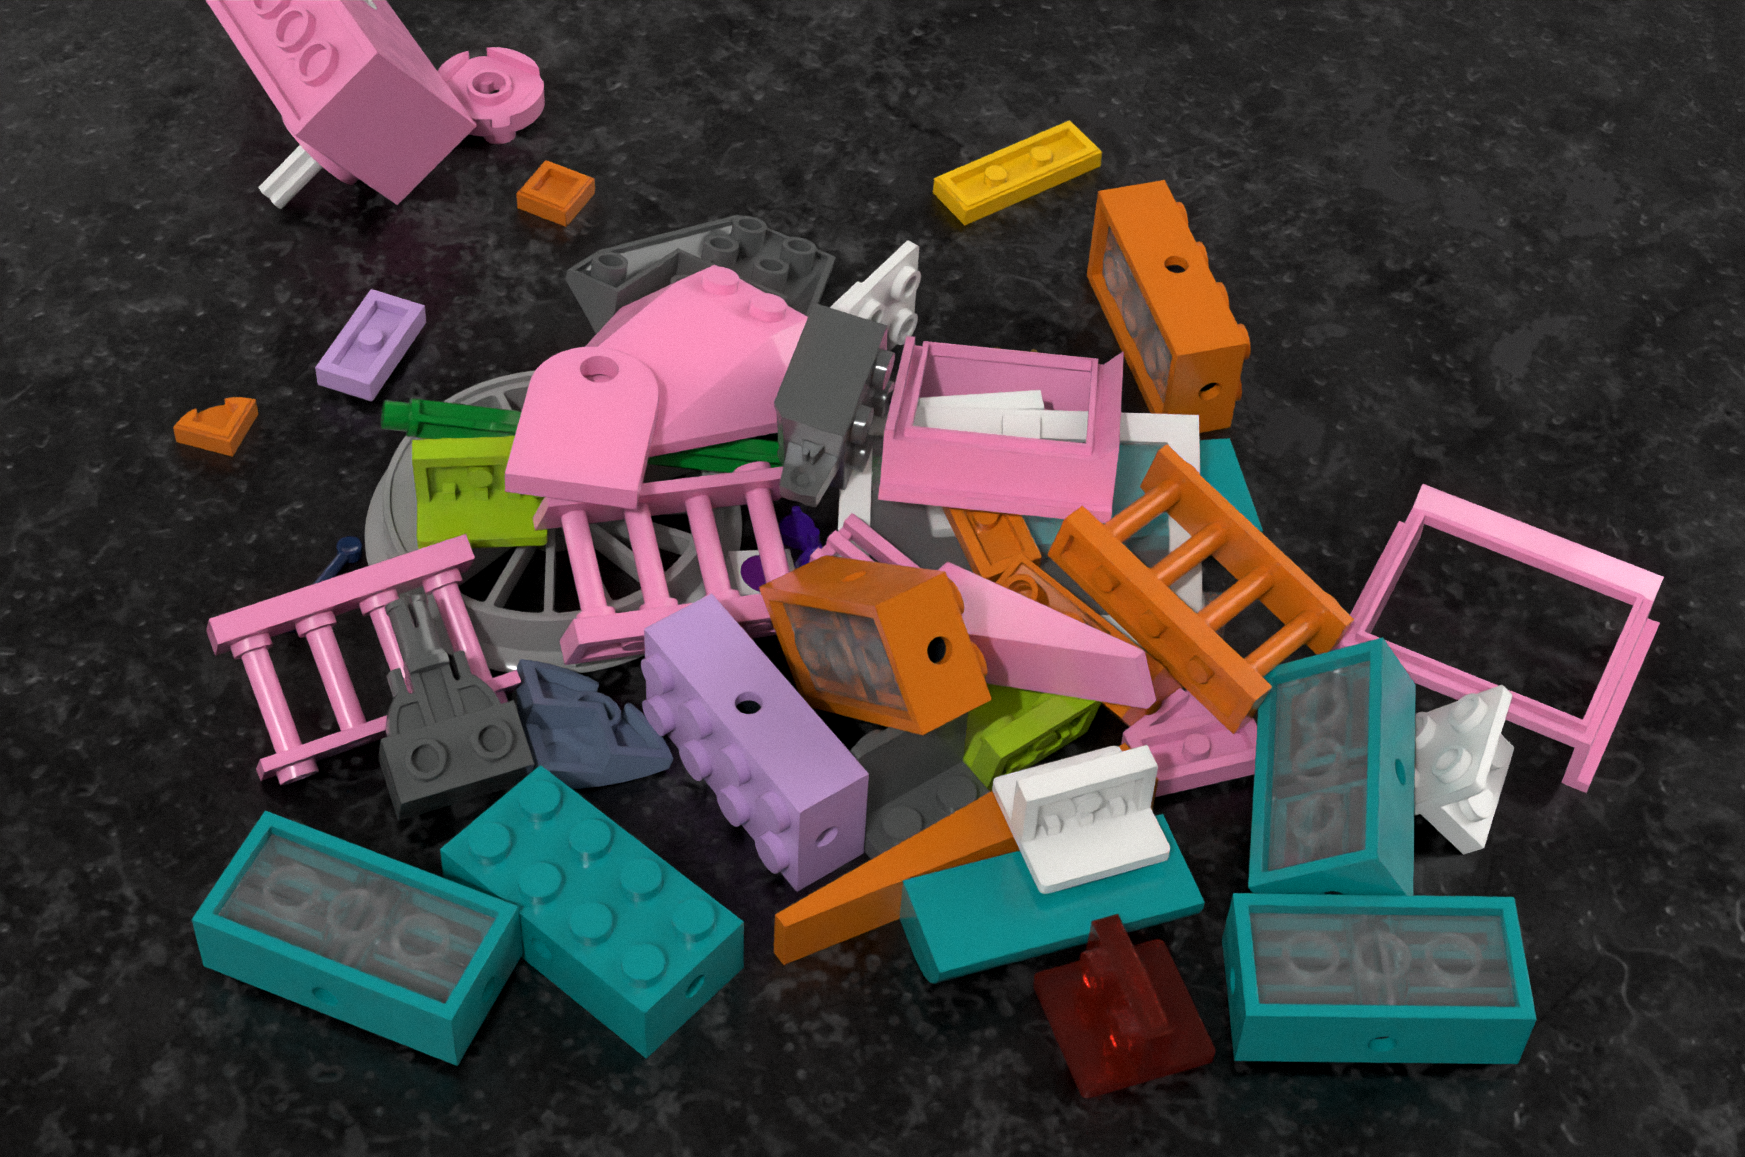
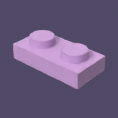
[315,289,426,402]

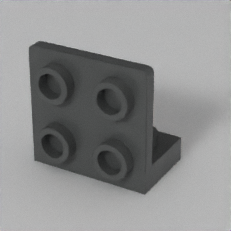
[850,712,990,859]

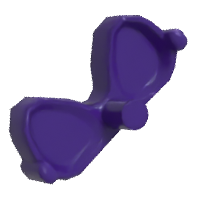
[779,506,823,569]

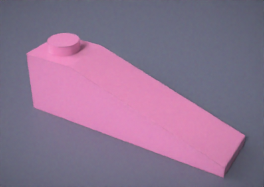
[938,562,1156,709]

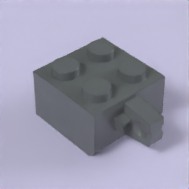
[774,303,895,507]

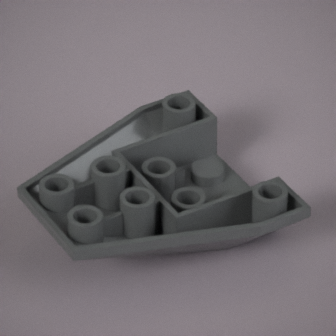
[566,215,836,334]

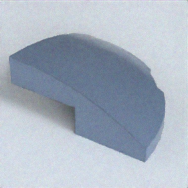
[516,659,673,789]

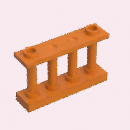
[1047,444,1355,735]

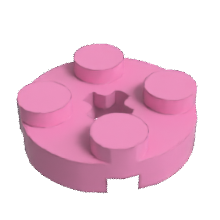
[437,47,545,144]

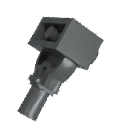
[378,593,534,821]

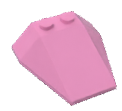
[585,265,808,457]

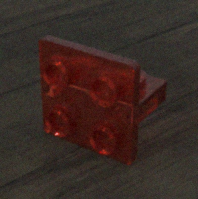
[1033,914,1215,1099]

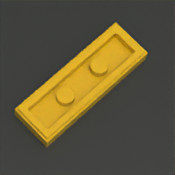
[933,120,1102,226]

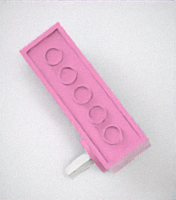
[206,0,476,209]

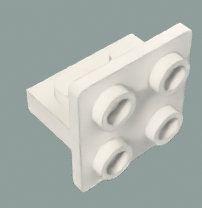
[1414,685,1514,855]
[992,745,1170,894]

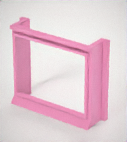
[878,336,1124,523]
[1335,484,1664,793]

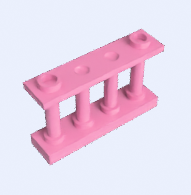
[533,461,790,665]
[206,534,521,785]

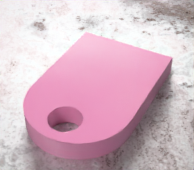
[505,347,659,510]

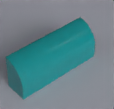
[899,814,1205,984]

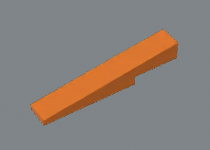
[774,743,1159,965]

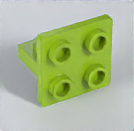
[412,436,548,549]

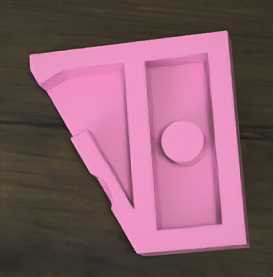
[1121,688,1257,797]

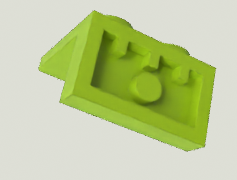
[963,683,1102,791]

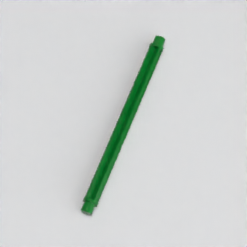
[381,398,882,486]

